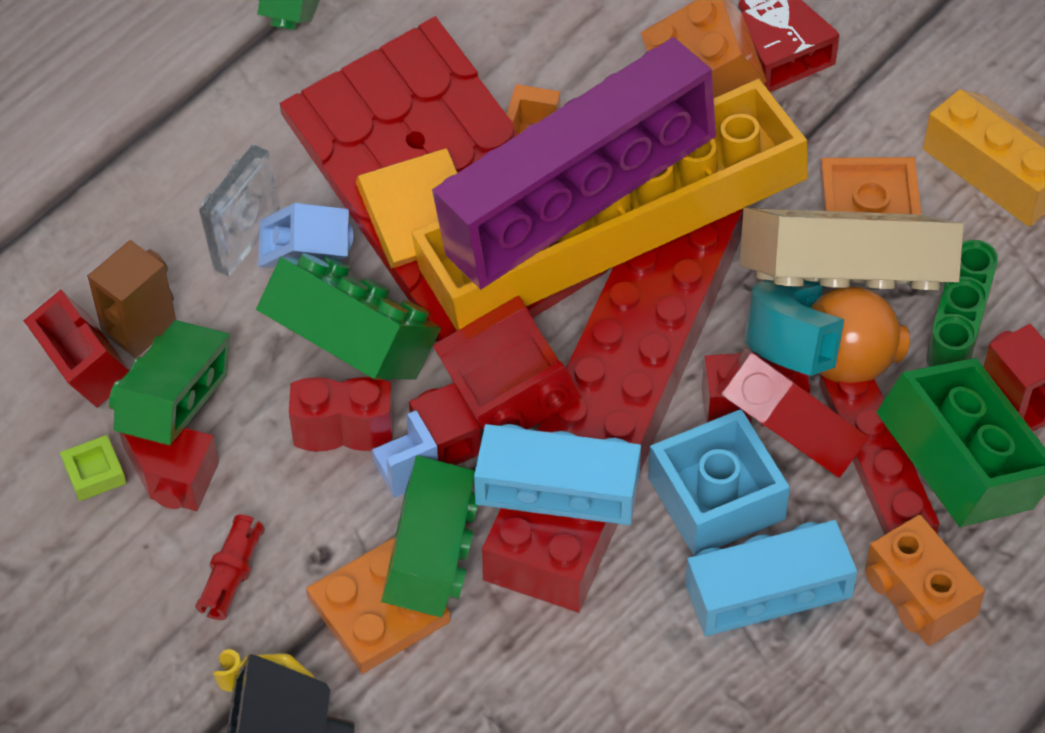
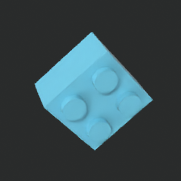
[648,409,790,556]

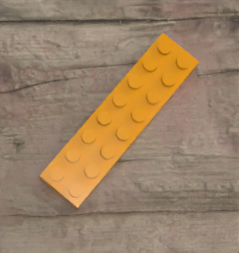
[411,79,808,331]

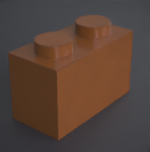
[87,240,176,359]

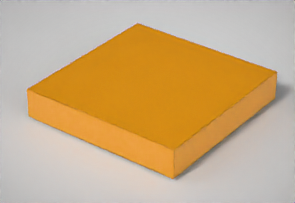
[356,148,457,269]

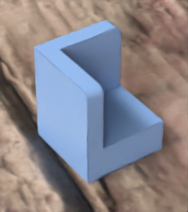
[372,410,438,498]

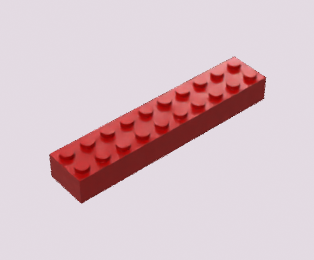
[482,206,748,613]

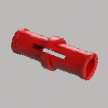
[195,514,265,620]

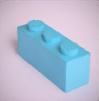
[474,424,641,526]
[685,520,858,637]

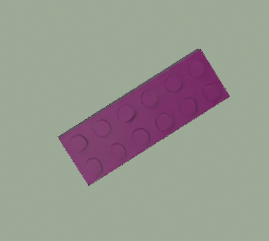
[432,37,716,290]

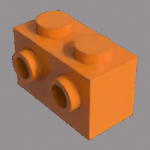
[865,515,985,646]

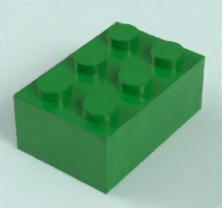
[256,253,441,380]
[876,358,1045,528]

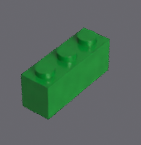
[109,320,230,445]
[381,455,478,618]

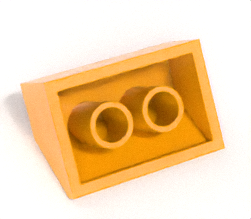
[923,89,1045,227]

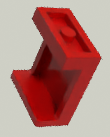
[433,295,582,432]

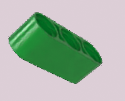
[926,240,998,367]

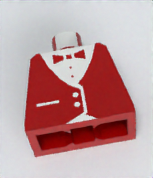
[738,0,840,93]

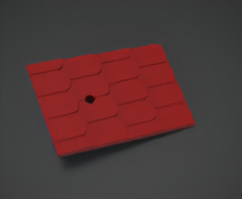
[279,16,607,342]

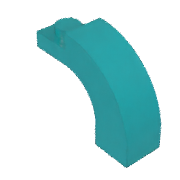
[744,280,845,376]

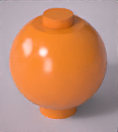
[810,286,910,383]

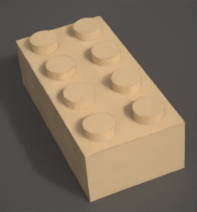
[739,208,964,290]

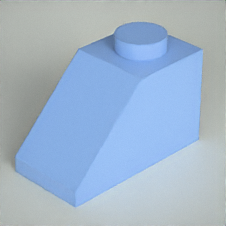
[258,203,353,268]

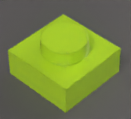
[59,435,127,502]

